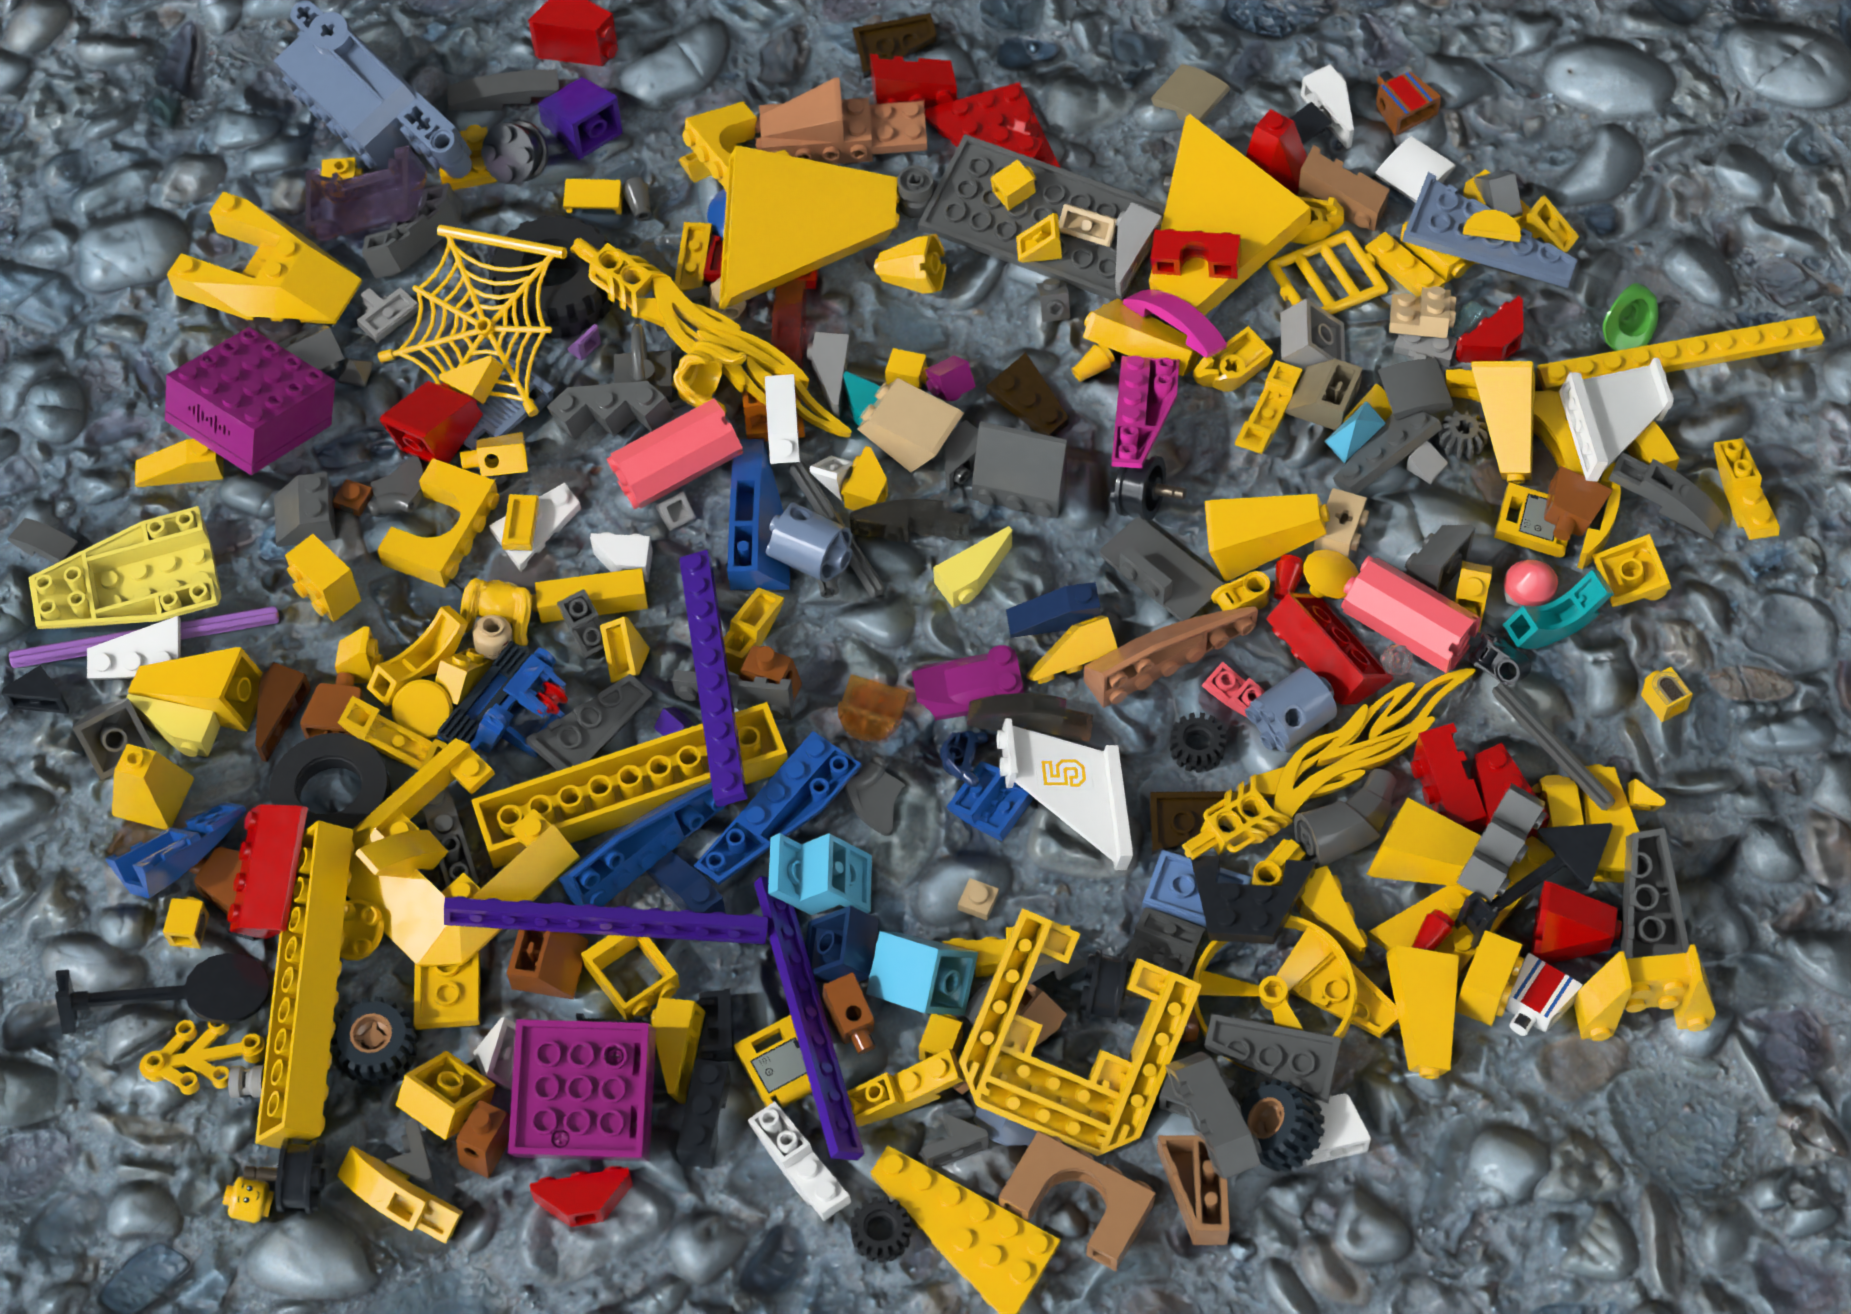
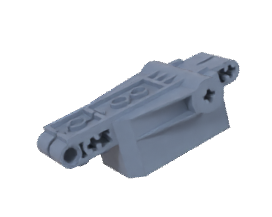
[273,1,472,178]

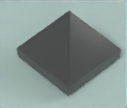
[338,358,374,387]

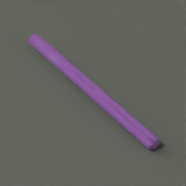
[9,606,279,668]

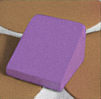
[568,324,601,361]

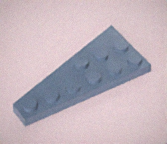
[1403,172,1577,288]

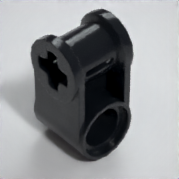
[1468,631,1531,685]

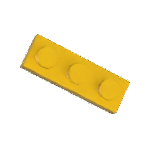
[674,222,712,293]
[1364,232,1445,297]

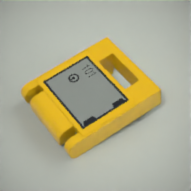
[1494,482,1568,558]
[733,1015,812,1108]

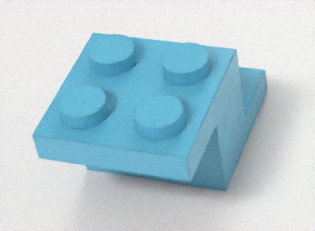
[768,833,872,915]

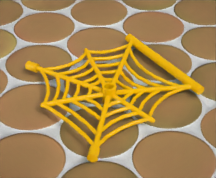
[378,224,567,417]

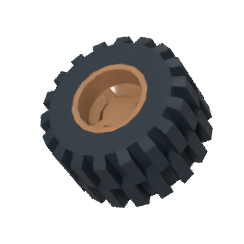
[331,996,418,1086]
[1240,1079,1325,1172]

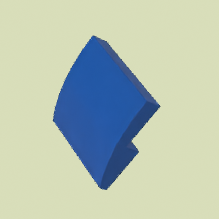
[947,761,1034,841]

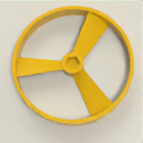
[1193,916,1356,1072]

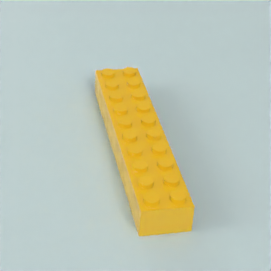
[471,702,788,869]
[255,820,355,1149]

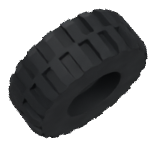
[489,215,616,339]

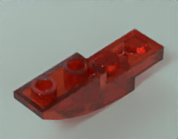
[771,279,807,376]

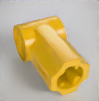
[1251,839,1306,886]

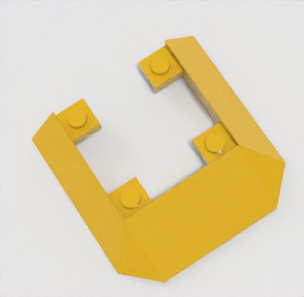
[346,738,580,967]
[959,908,1202,1156]

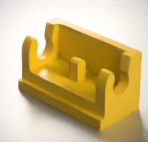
[563,179,624,214]

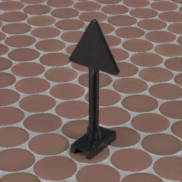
[1454,823,1613,949]

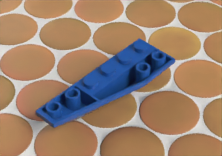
[727,439,790,590]
[694,731,862,885]
[559,782,726,907]

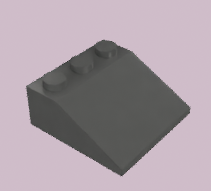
[972,421,1067,518]

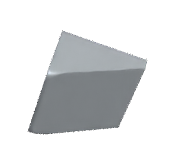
[1406,441,1448,484]
[655,492,697,531]

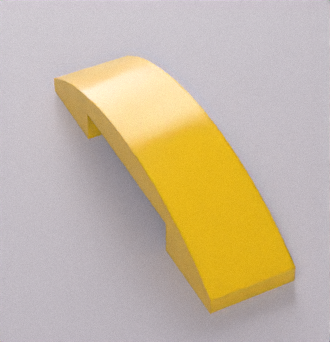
[1235,360,1303,454]
[1577,461,1621,569]
[338,696,448,770]

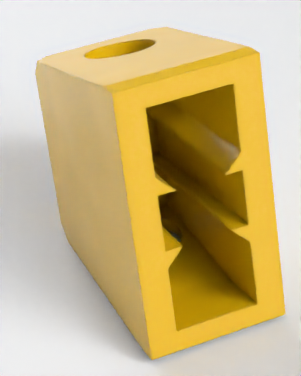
[460,432,528,476]

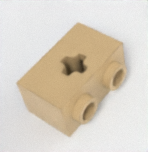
[1313,488,1370,558]

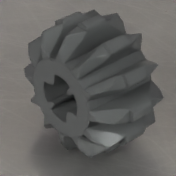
[1438,410,1488,460]

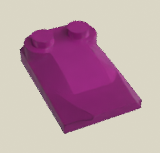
[911,645,1025,721]

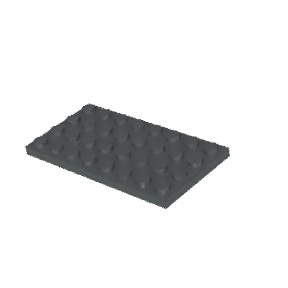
[918,134,1166,301]

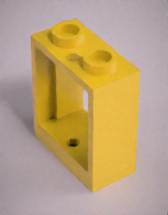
[581,935,680,1020]

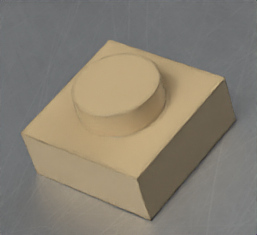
[958,878,999,920]

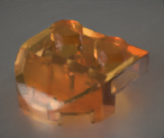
[838,674,910,742]

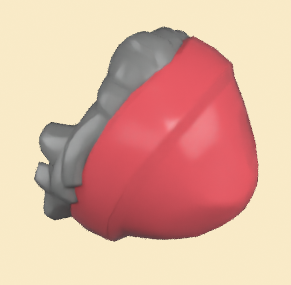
[1503,560,1558,607]

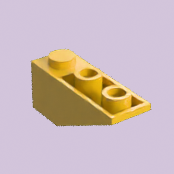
[1026,615,1118,684]
[1295,866,1368,961]

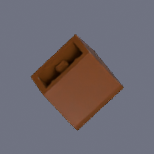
[507,930,589,1000]

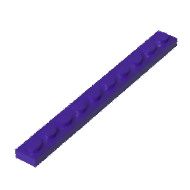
[679,549,748,807]
[754,876,865,1161]
[443,896,768,944]

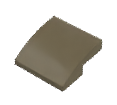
[1151,64,1230,122]

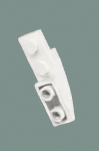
[748,1102,851,1221]

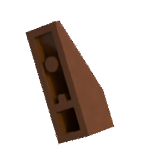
[255,662,311,762]

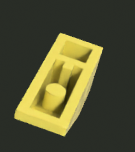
[933,526,1012,608]
[126,694,220,757]

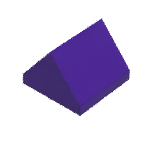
[654,707,696,736]

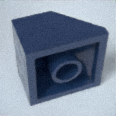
[805,905,879,983]

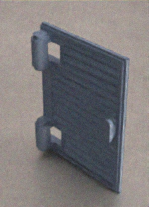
[463,351,556,457]

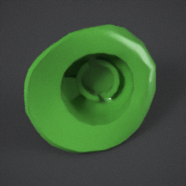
[1603,282,1658,351]

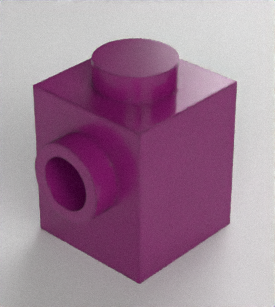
[925,355,976,402]

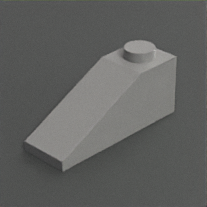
[1115,202,1162,296]
[807,332,850,420]

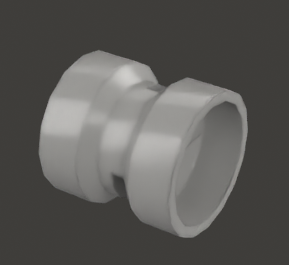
[228,1065,264,1098]

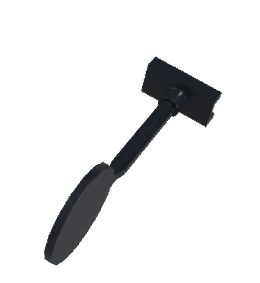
[55,953,269,1034]

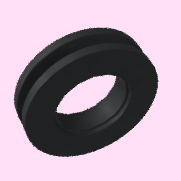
[269,733,392,830]

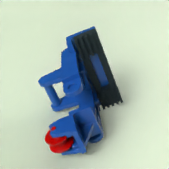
[437,641,568,758]

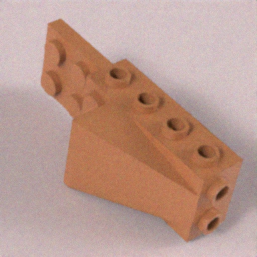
[755,78,927,164]

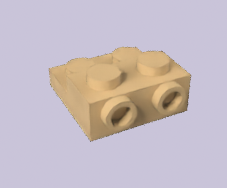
[1389,286,1456,339]

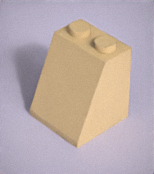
[857,378,964,473]

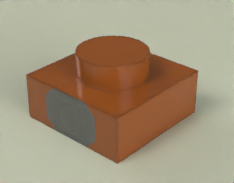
[332,479,374,517]

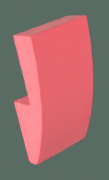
[1201,662,1266,717]

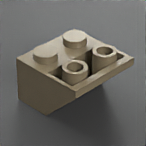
[1285,359,1363,430]

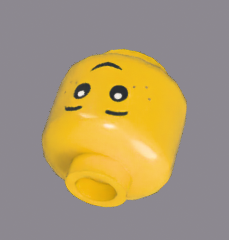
[222,1176,274,1223]

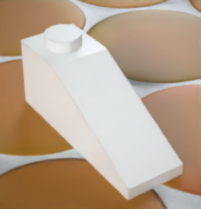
[1301,64,1354,149]
[765,374,800,464]

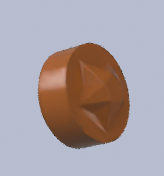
[1180,1010,1200,1043]

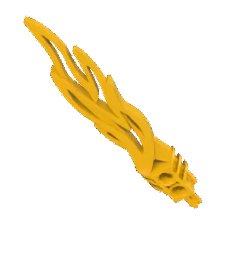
[570,237,852,438]
[1182,668,1475,860]

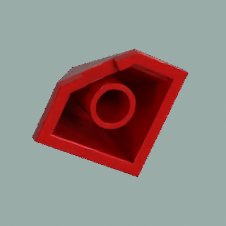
[1245,109,1307,195]
[1530,881,1622,964]

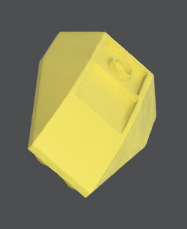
[28,506,222,629]

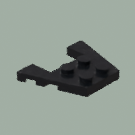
[1191,855,1316,944]

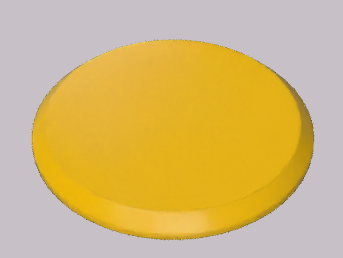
[391,679,453,739]

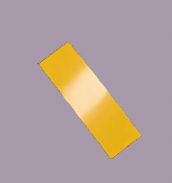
[1626,421,1680,471]
[723,587,784,676]
[355,830,448,878]

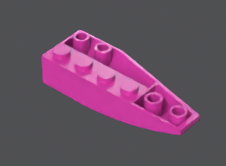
[1111,356,1179,468]

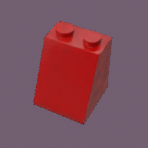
[528,0,618,67]
[379,380,483,464]

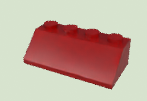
[1266,593,1394,704]
[227,804,308,939]

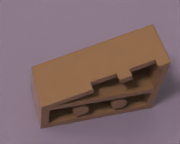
[1298,145,1390,231]
[1157,1135,1229,1245]

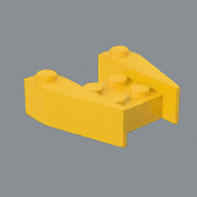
[1574,944,1716,1041]

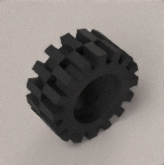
[1170,712,1226,773]
[850,1196,911,1263]

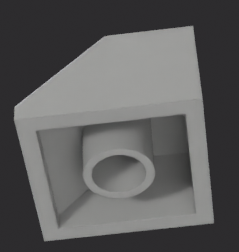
[1280,298,1345,371]

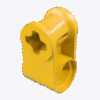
[1211,571,1270,611]

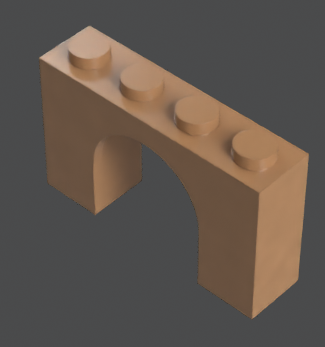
[999,1131,1155,1271]

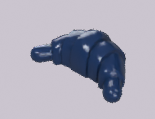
[940,730,989,787]

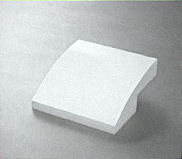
[1375,136,1456,203]

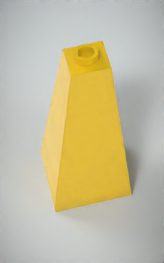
[1471,361,1535,484]
[1205,494,1330,581]
[128,647,263,731]
[112,744,194,830]
[1366,797,1481,887]

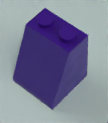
[538,77,623,160]

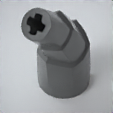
[1293,769,1397,869]

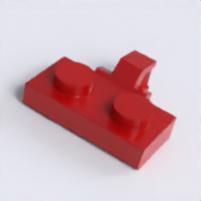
[983,112,1044,160]

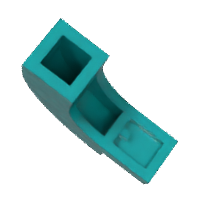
[1502,570,1614,649]

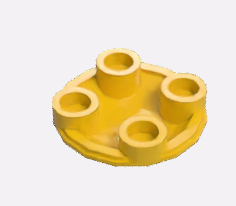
[1304,549,1359,599]
[340,898,384,961]

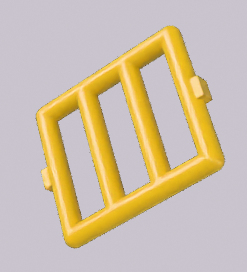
[1267,230,1388,315]

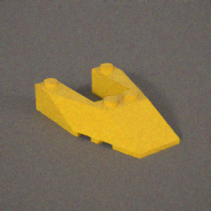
[167,192,362,324]

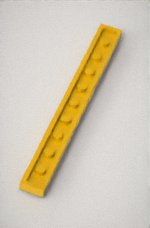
[1537,315,1824,392]

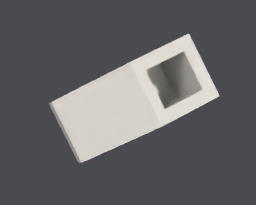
[590,532,653,582]

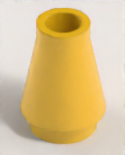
[1071,344,1115,382]

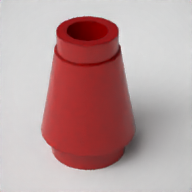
[1274,555,1304,600]
[1411,909,1455,951]

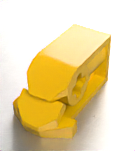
[1290,196,1344,245]
[1192,326,1273,392]
[1532,775,1584,828]

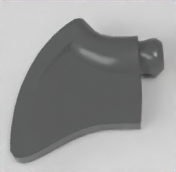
[368,455,424,517]
[845,757,905,836]

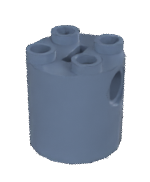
[766,502,852,582]
[1245,667,1337,752]

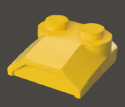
[1592,534,1671,607]

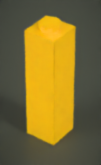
[531,568,648,623]

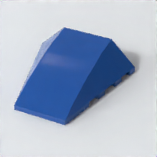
[105,802,246,899]

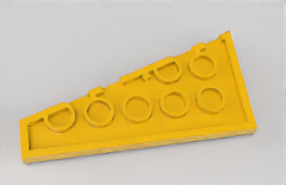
[1367,836,1555,978]
[870,1145,1060,1314]

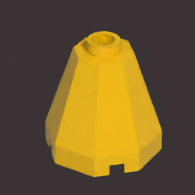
[874,234,946,294]

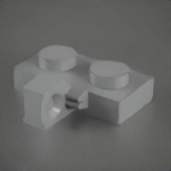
[357,287,419,343]
[1393,334,1458,367]

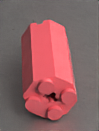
[606,398,743,510]
[1341,555,1482,673]

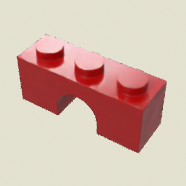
[1150,229,1242,279]

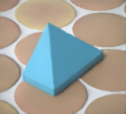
[1325,402,1386,463]

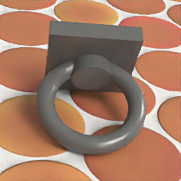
[614,324,673,404]

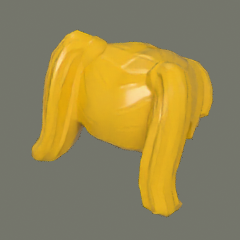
[674,340,747,417]
[460,578,532,646]

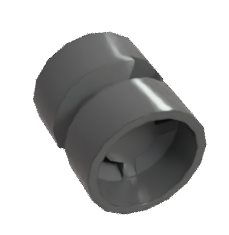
[897,165,934,218]

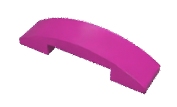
[1123,290,1227,358]

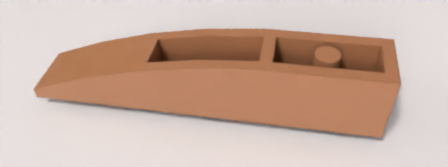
[1084,606,1258,708]

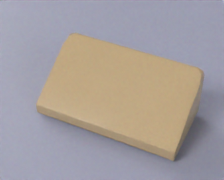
[1059,204,1118,247]

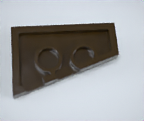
[852,13,937,78]
[986,352,1069,437]
[1150,791,1245,855]

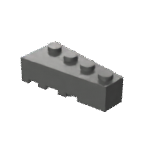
[1621,828,1689,959]

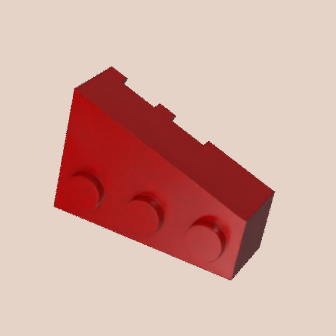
[870,54,957,108]
[1410,722,1487,833]
[1470,743,1550,839]

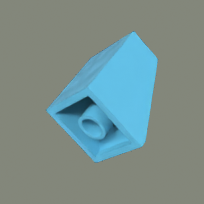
[866,931,978,1015]

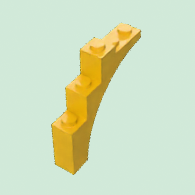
[1444,362,1600,483]

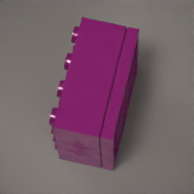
[165,327,335,475]
[508,1019,656,1162]

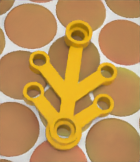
[139,1020,266,1095]

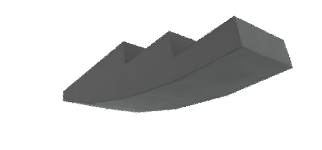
[447,69,559,111]

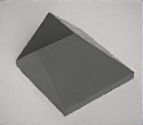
[72,698,156,780]

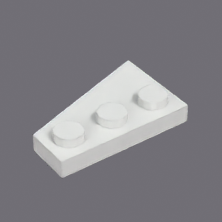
[489,482,581,572]
[87,616,181,680]

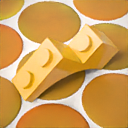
[367,605,469,706]

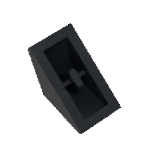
[1,665,70,714]

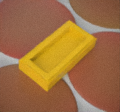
[502,494,540,551]

